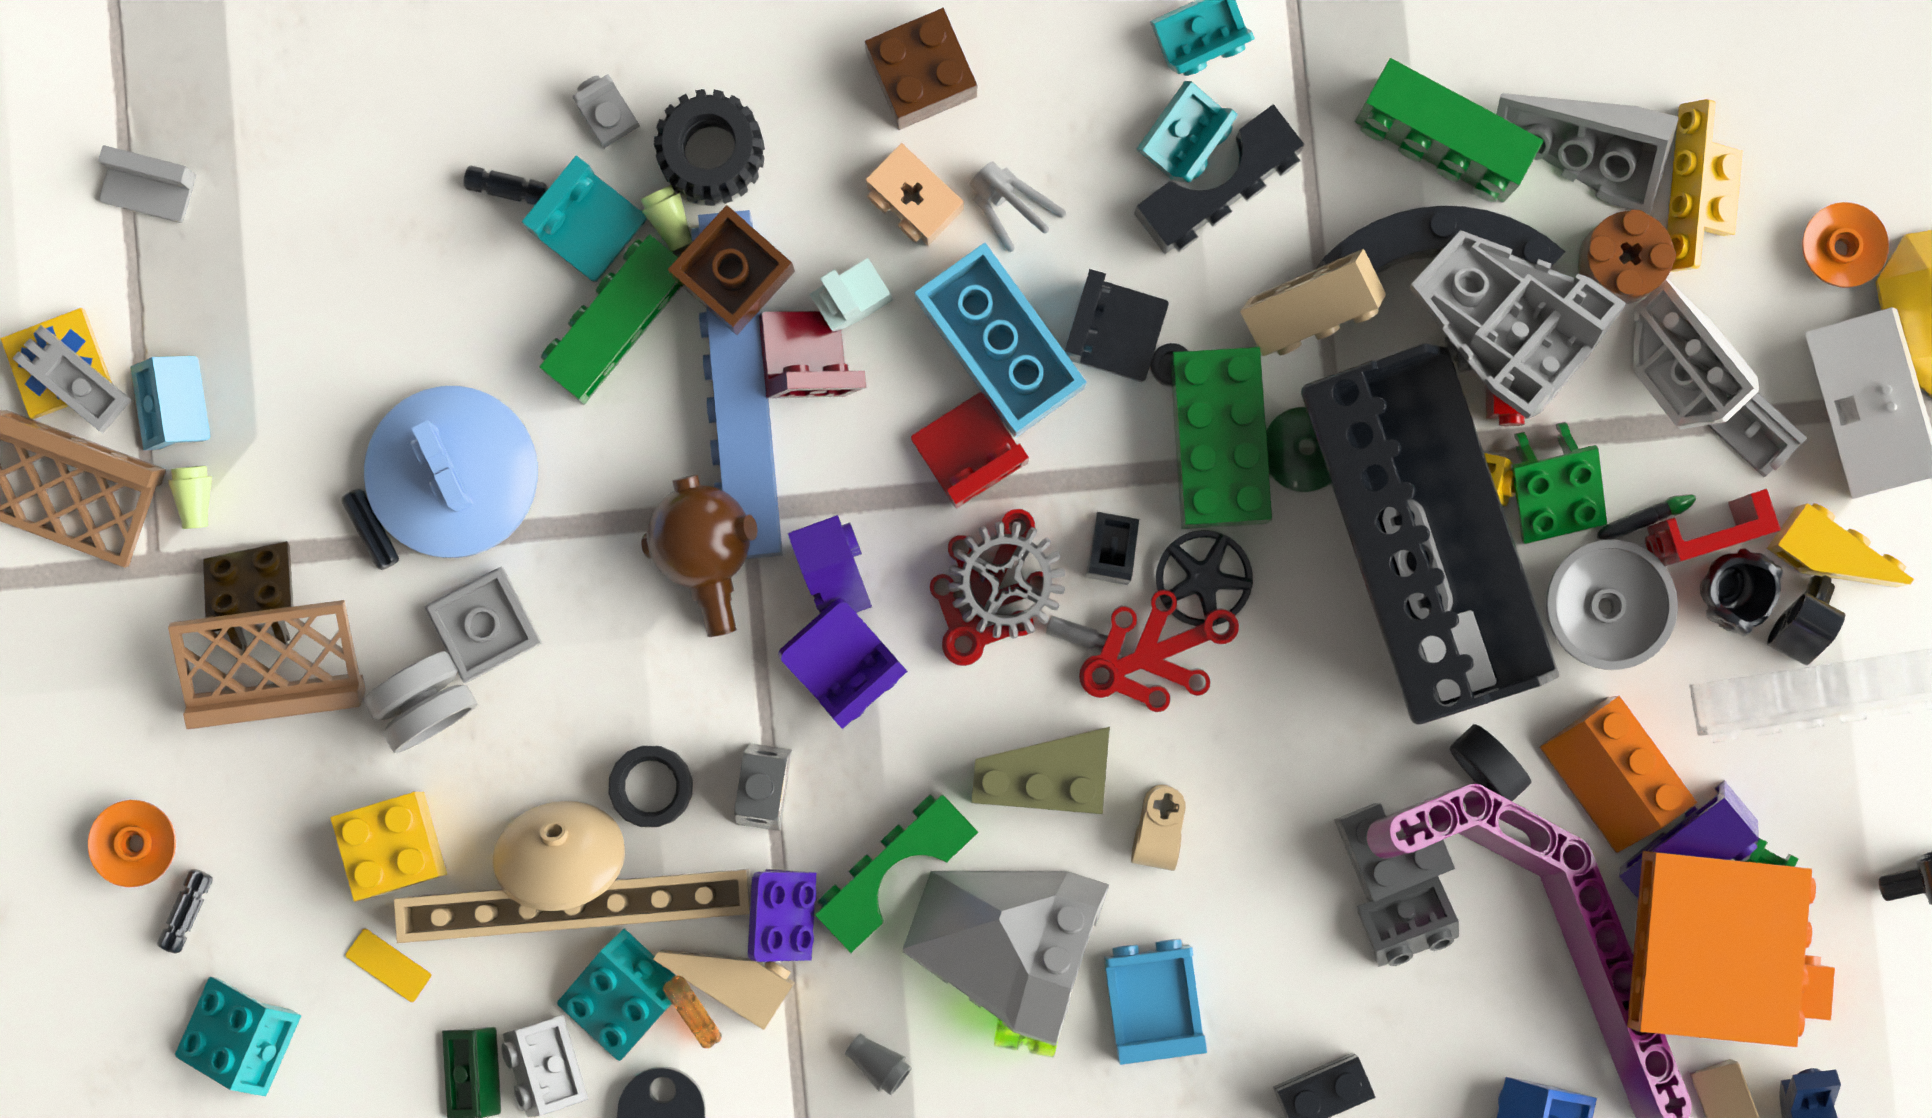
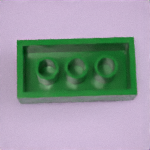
[1354,58,1544,203]
[1170,347,1272,529]

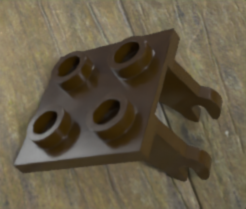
[203,541,293,660]

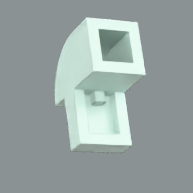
[810,258,893,331]

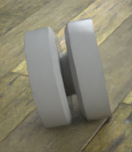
[363,651,478,753]

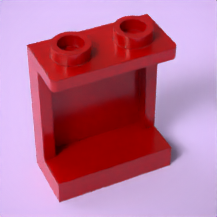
[1645,489,1781,566]

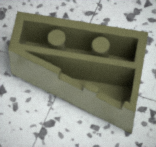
[971,727,1110,814]

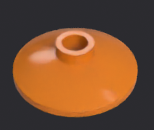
[1802,202,1889,288]
[88,800,176,887]

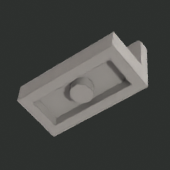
[98,145,197,223]

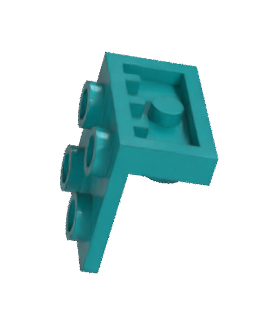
[522,155,647,282]
[557,928,688,1061]
[175,977,301,1097]

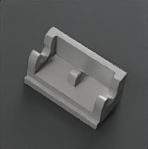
[1708,392,1807,477]

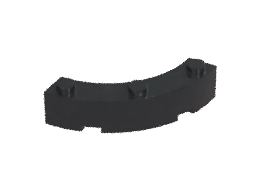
[1316,206,1566,274]

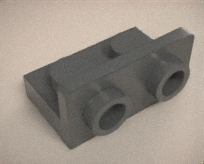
[1357,876,1459,967]

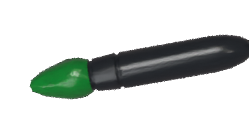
[1597,494,1696,540]

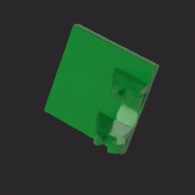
[1512,422,1607,544]

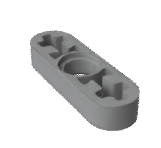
[1383,499,1453,619]

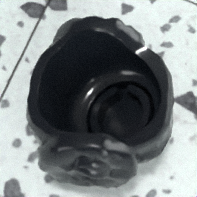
[1700,548,1783,636]

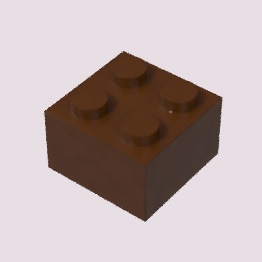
[865,7,978,130]
[668,205,795,335]

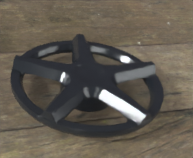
[1156,530,1253,627]

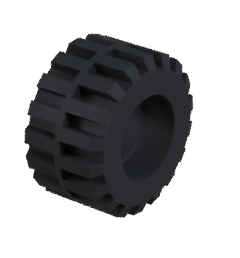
[654,89,765,206]

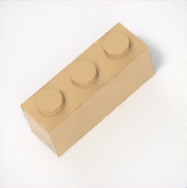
[1240,249,1386,356]

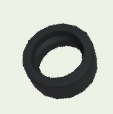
[1449,724,1532,801]
[608,746,693,827]

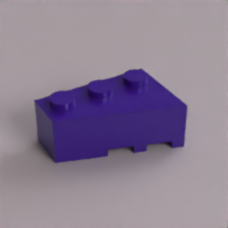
[787,515,872,613]
[1619,780,1759,899]

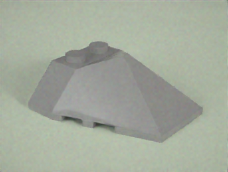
[1410,230,1626,419]
[903,871,1109,1046]

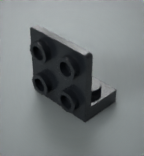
[1065,269,1169,382]

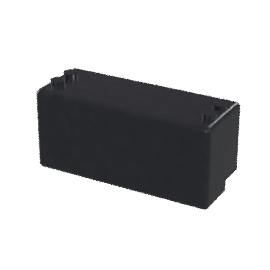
[1301,343,1559,725]

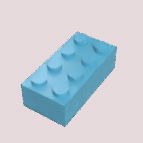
[915,243,1087,438]

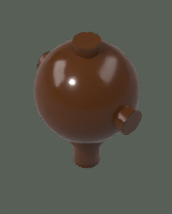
[641,475,758,637]

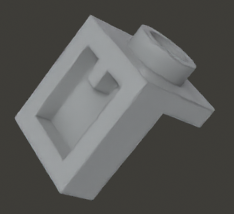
[573,74,640,148]

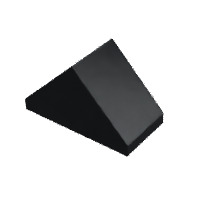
[1085,512,1139,585]

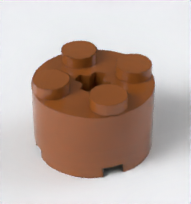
[1578,209,1676,304]

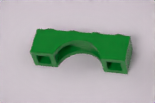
[815,794,979,953]

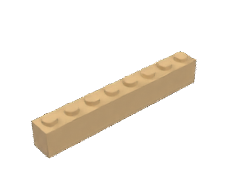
[394,869,751,943]

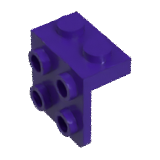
[778,599,908,729]
[748,869,816,962]

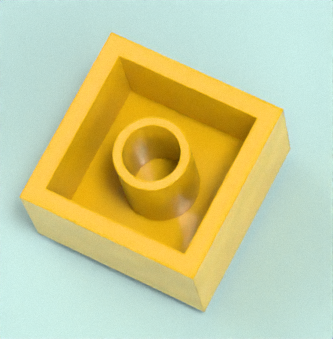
[330,792,448,902]

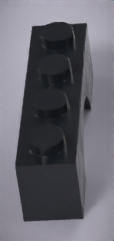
[1134,104,1305,254]

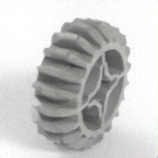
[948,521,1065,639]

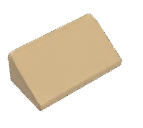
[1690,1059,1759,1118]

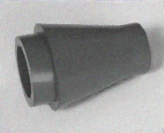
[845,1033,912,1095]

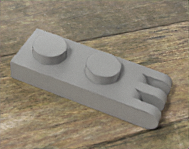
[13,325,132,433]

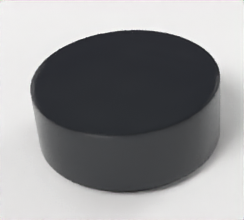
[1150,343,1188,387]

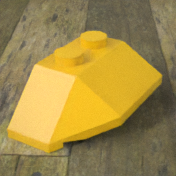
[1875,230,1932,398]

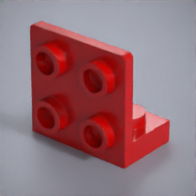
[911,392,1029,509]

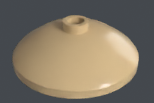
[493,801,625,911]

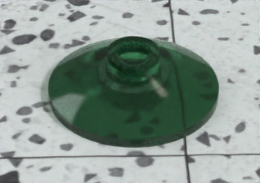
[1266,407,1331,492]

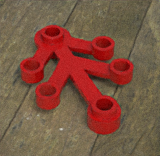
[929,509,1044,666]
[1079,589,1239,712]

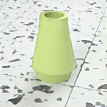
[641,185,692,252]
[168,466,212,529]

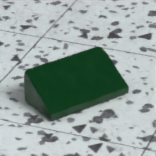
[442,1027,501,1118]

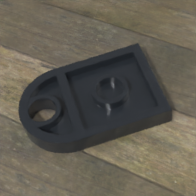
[617,1067,706,1118]

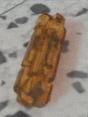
[663,975,722,1049]

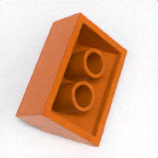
[1539,695,1698,853]

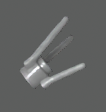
[970,161,1066,252]

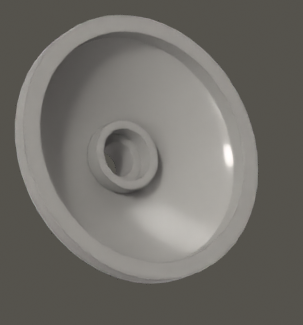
[1546,539,1678,670]

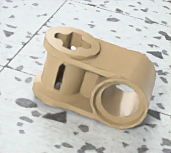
[1131,785,1186,871]

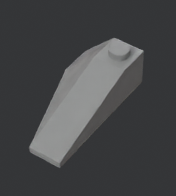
[1496,93,1679,214]

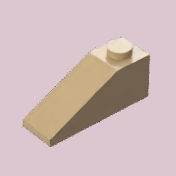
[653,950,795,1030]

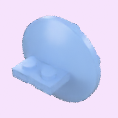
[364,386,538,558]

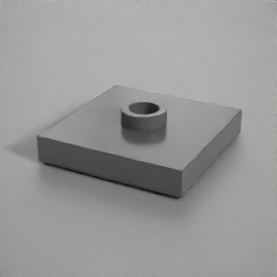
[424,566,543,684]

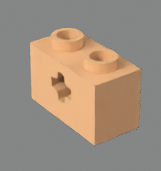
[866,143,964,246]

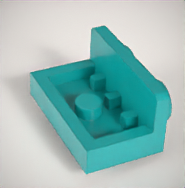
[1150,0,1255,76]
[1136,81,1238,183]

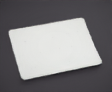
[1422,610,1496,701]

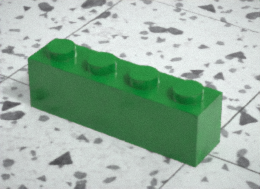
[539,234,682,405]

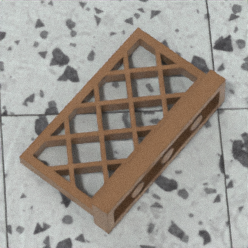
[0,410,166,568]
[168,600,366,729]

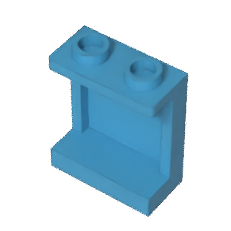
[1104,939,1207,1065]

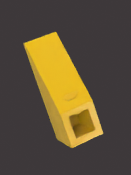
[1766,503,1915,588]

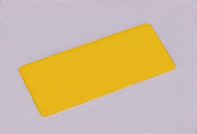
[346,928,432,1002]

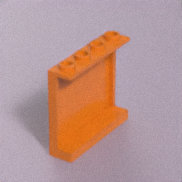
[1627,851,1816,1047]

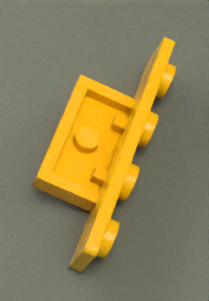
[1667,99,1743,272]

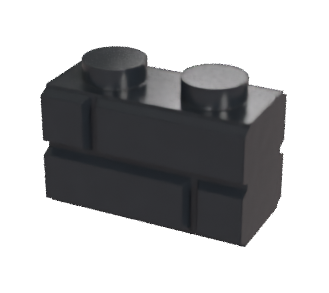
[1273,1053,1376,1118]

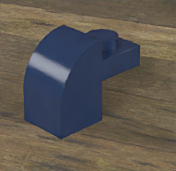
[1779,1068,1841,1118]

